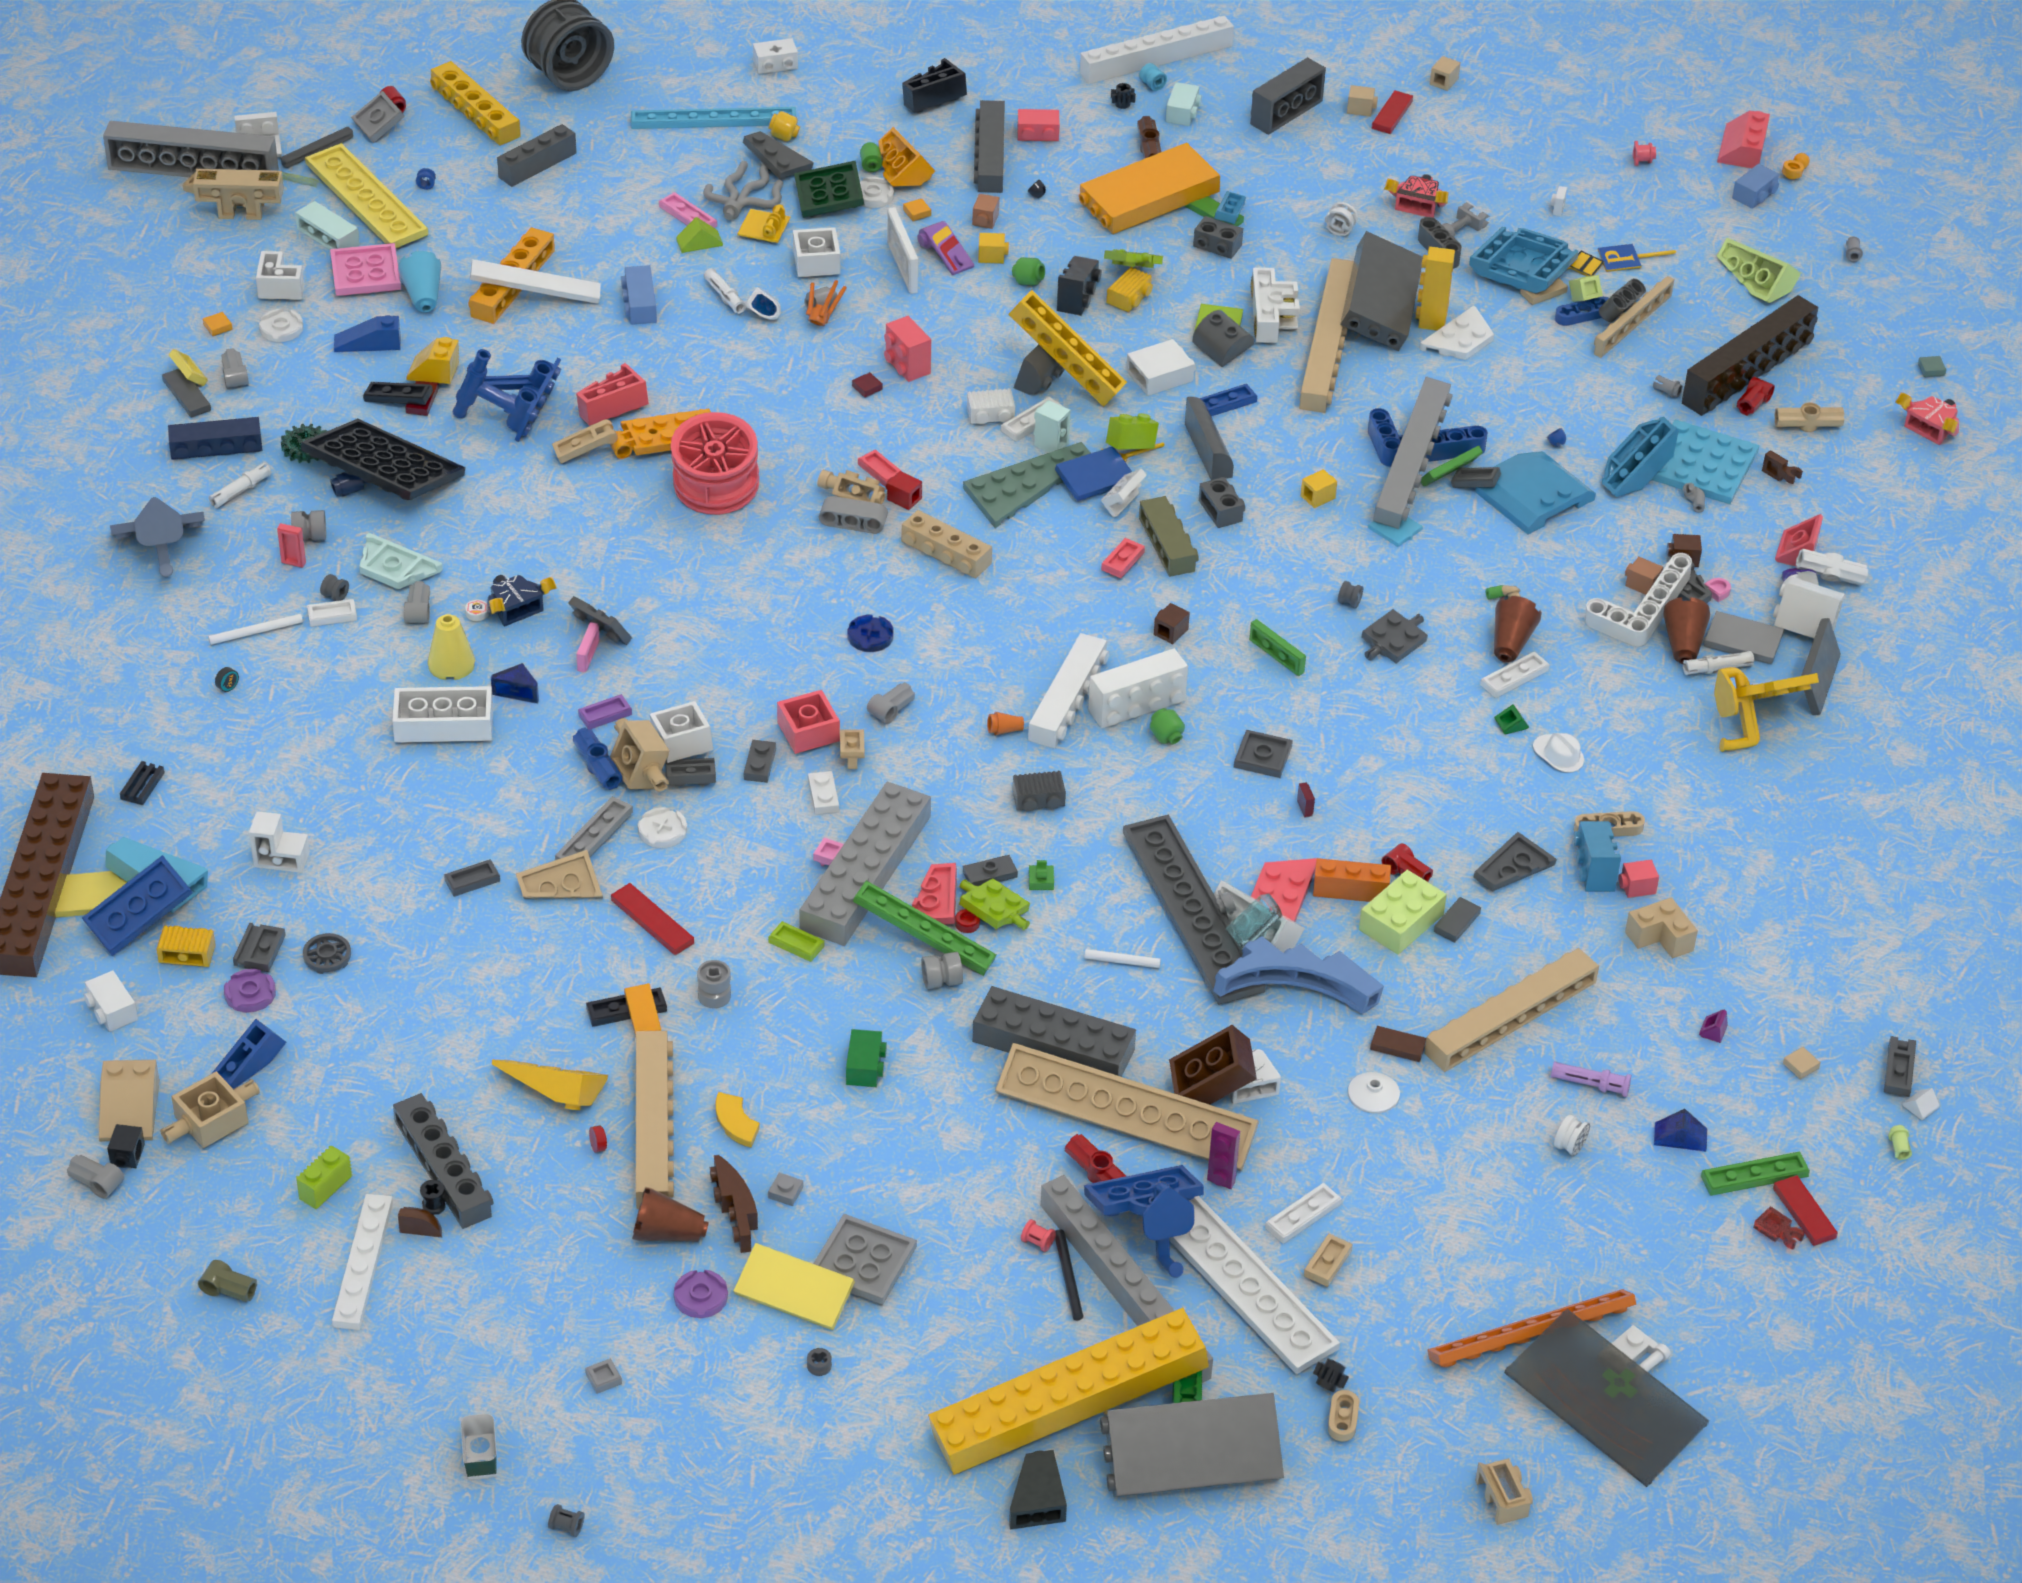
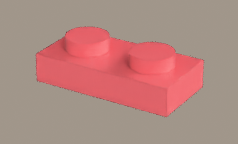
[1101,538,1145,578]

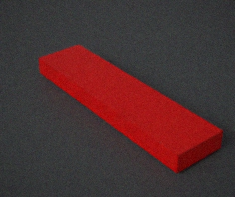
[611,883,694,955]

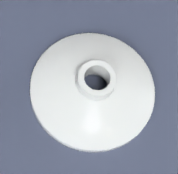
[1348,1072,1400,1113]

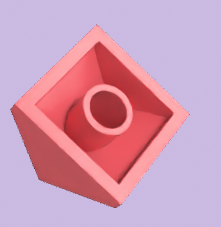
[1775,514,1823,567]

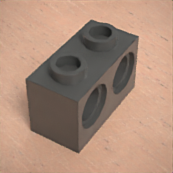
[1193,216,1244,259]
[1198,477,1245,528]

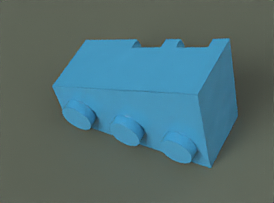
[1574,821,1621,892]

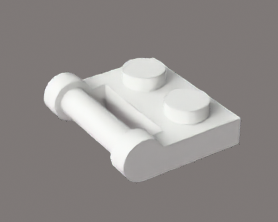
[1597,1325,1671,1388]

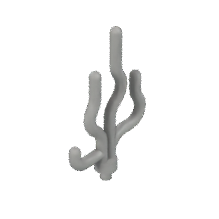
[703,161,783,220]

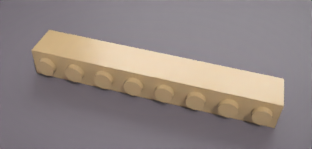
[1424,948,1599,1072]
[636,1031,674,1209]

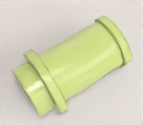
[1888,1125,1912,1160]

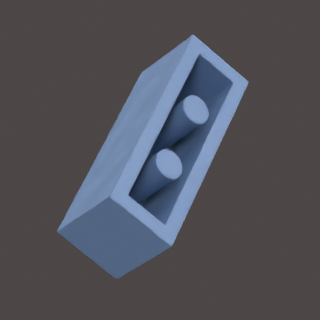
[621,265,657,325]

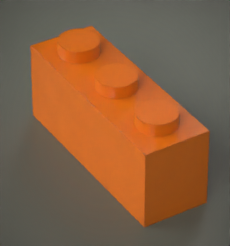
[1313,858,1391,902]

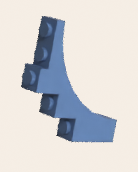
[1213,936,1384,1014]

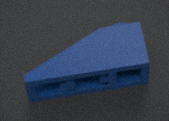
[334,315,401,352]
[210,1019,287,1089]

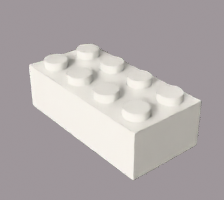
[1088,648,1188,729]
[392,686,493,742]

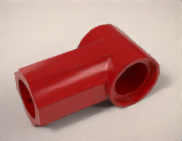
[1737,377,1775,416]
[1381,843,1433,882]

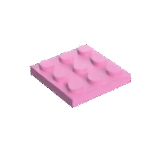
[330,243,401,296]

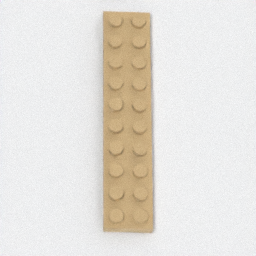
[995,1043,1259,1171]

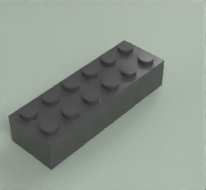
[972,986,1136,1077]

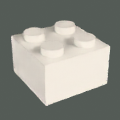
[793,227,840,277]
[650,701,713,763]

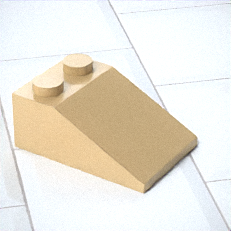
[99,1060,160,1141]

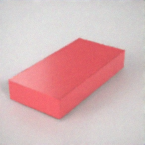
[858,449,901,487]
[277,523,306,568]

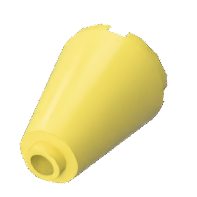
[428,614,475,680]

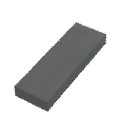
[162,369,211,417]

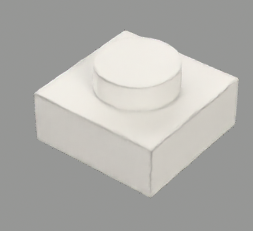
[1551,186,1567,216]

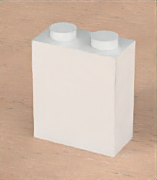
[1126,339,1196,396]
[1773,577,1845,638]

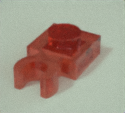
[1753,1206,1805,1250]

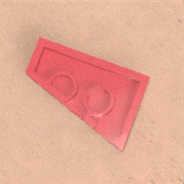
[912,863,957,925]

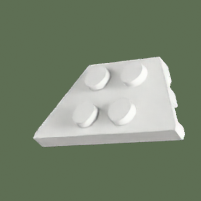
[1420,306,1494,360]

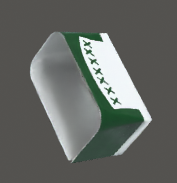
[461,1414,497,1480]

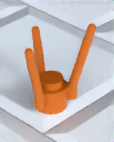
[806,280,847,326]

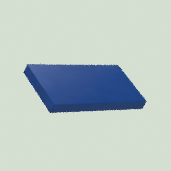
[82,855,193,956]

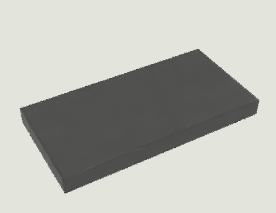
[1801,618,1841,715]

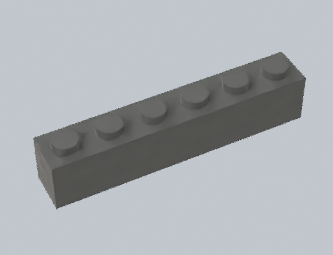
[974,100,1005,193]

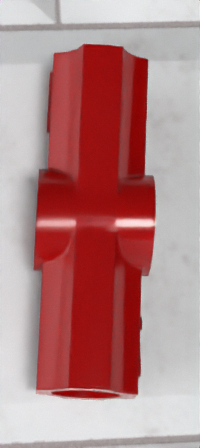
[1064,1134,1126,1183]

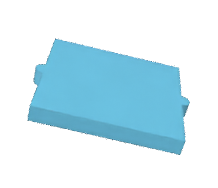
[1368,517,1423,547]

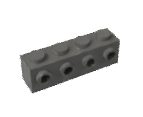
[497,124,577,187]

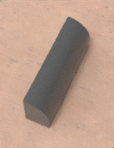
[1185,397,1234,480]

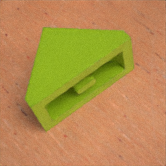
[676,217,723,253]

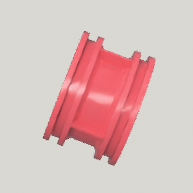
[671,412,760,515]

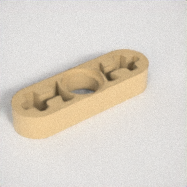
[1574,811,1645,837]

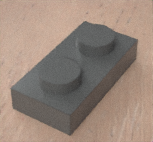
[744,739,776,783]

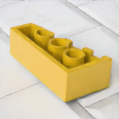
[1415,246,1455,331]

